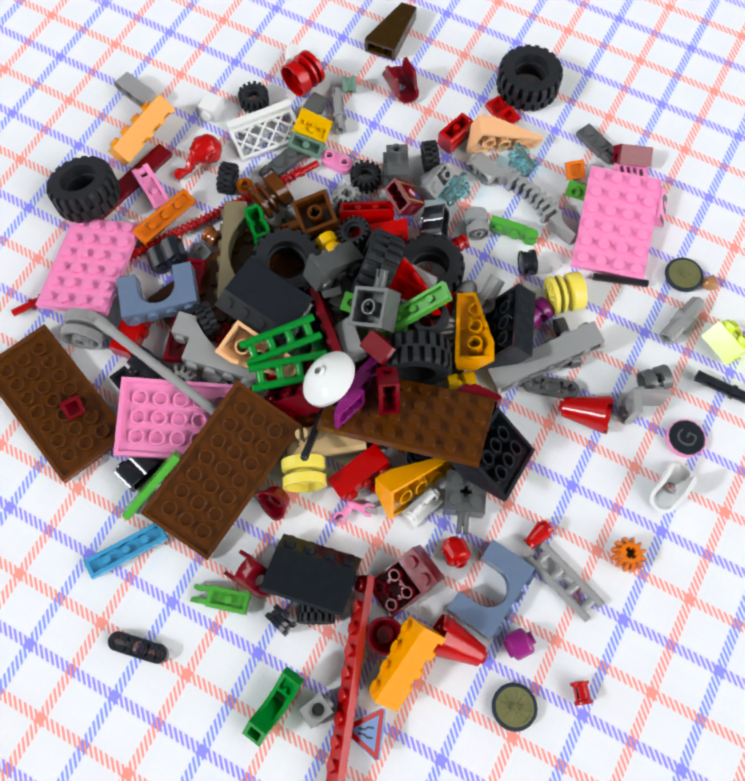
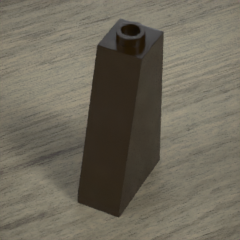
[365,2,417,61]

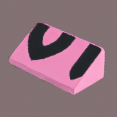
[654,186,667,227]

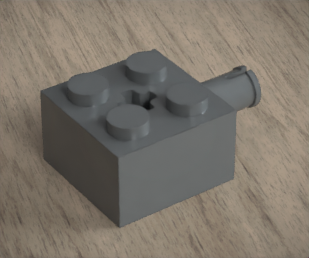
[383,143,409,188]
[348,269,401,333]
[442,470,487,535]

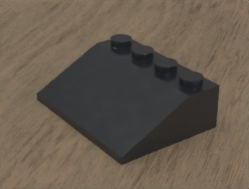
[215,257,314,347]
[477,283,536,370]
[451,407,535,502]
[260,534,362,617]

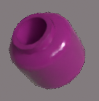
[503,628,536,661]

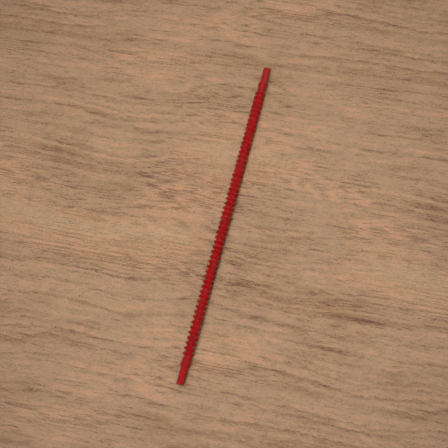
[11,160,320,317]

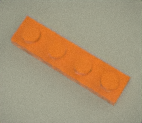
[132,188,196,245]

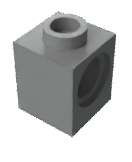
[299,693,334,729]

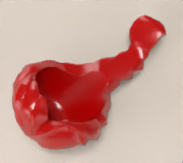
[174,134,222,181]

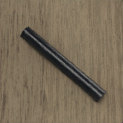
[592,273,649,287]

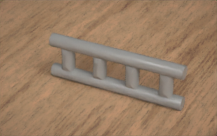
[525,541,605,622]

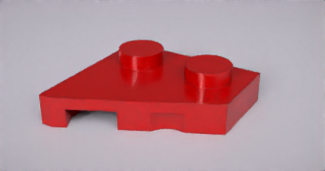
[389,257,429,301]

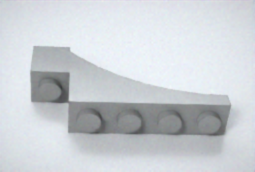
[171,311,257,387]

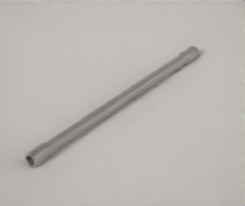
[94,316,217,415]

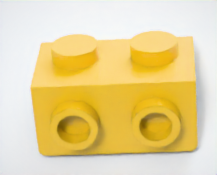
[292,108,333,144]

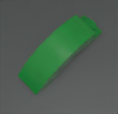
[242,667,304,747]

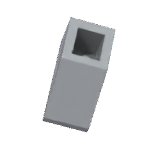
[414,162,454,200]

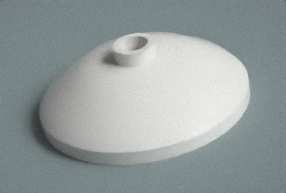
[303,351,355,407]

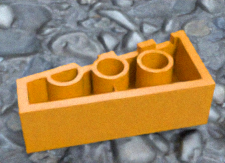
[108,94,176,166]
[369,615,446,712]

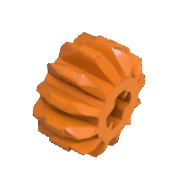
[610,537,647,572]

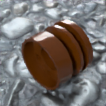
[247,171,294,220]

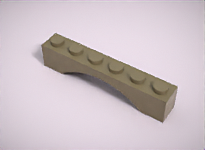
[214,201,248,300]

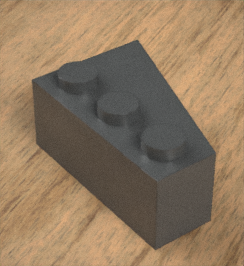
[303,240,364,292]

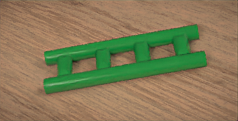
[238,314,322,366]
[248,350,327,392]

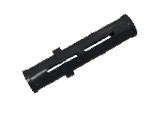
[693,370,745,404]

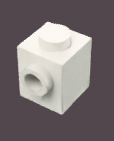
[198,91,225,123]

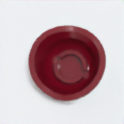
[256,486,290,521]
[366,617,401,656]

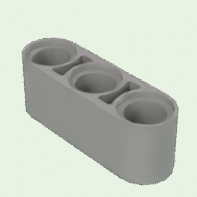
[114,72,158,108]
[335,316,370,365]

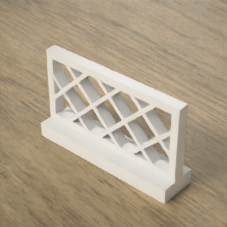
[226,99,297,162]

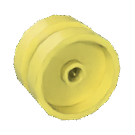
[281,453,327,493]

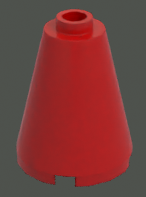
[558,395,614,435]
[433,614,488,666]

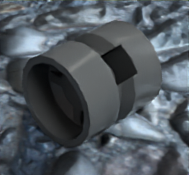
[636,364,674,389]

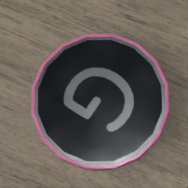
[665,419,706,458]

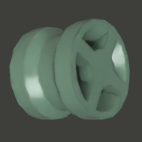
[342,75,356,93]

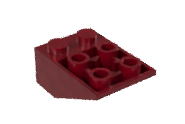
[264,382,323,416]
[373,545,445,618]

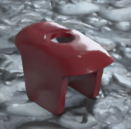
[383,57,419,103]
[223,550,270,599]

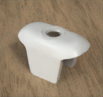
[650,461,698,514]

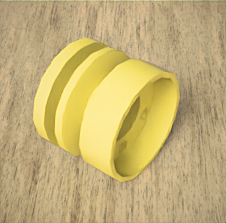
[543,271,588,315]

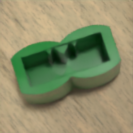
[244,204,270,246]

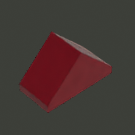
[359,330,396,365]

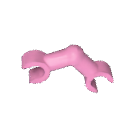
[333,500,374,526]

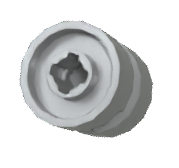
[464,207,490,241]

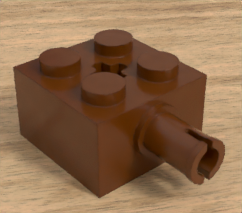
[280,189,340,241]

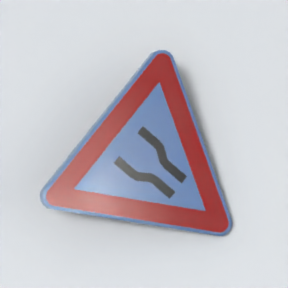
[351,708,386,760]

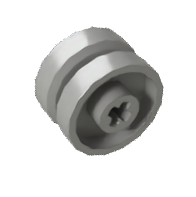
[59,308,106,350]

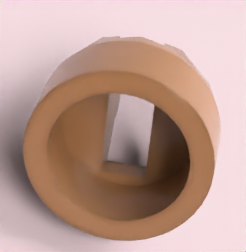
[701,275,718,291]

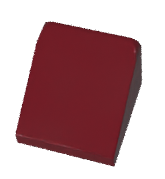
[59,393,87,421]

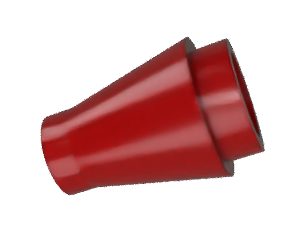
[524,519,554,549]

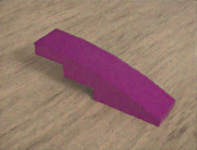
[334,356,378,429]

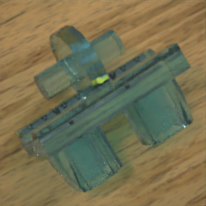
[508,142,539,177]
[440,172,470,207]

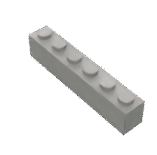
[488,321,605,394]

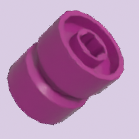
[534,297,554,330]

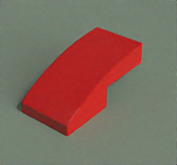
[485,95,521,124]

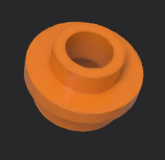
[236,178,254,195]

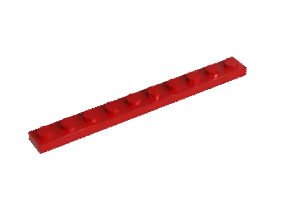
[326,575,375,781]

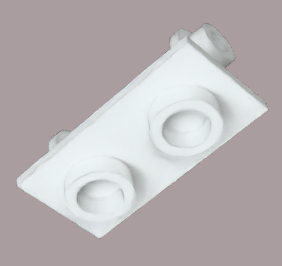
[401,487,444,528]

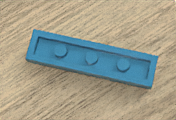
[83,523,169,580]

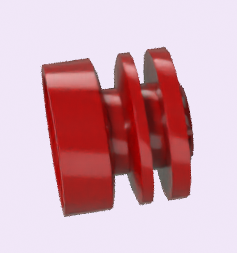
[280,50,325,97]

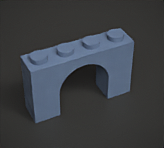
[116,261,201,326]
[446,540,535,640]

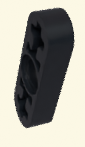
[108,631,169,664]

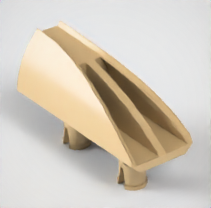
[287,426,369,457]

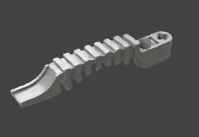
[466,152,576,245]

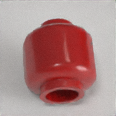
[441,536,471,569]

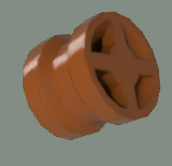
[201,225,222,248]

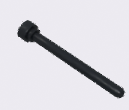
[300,407,324,461]

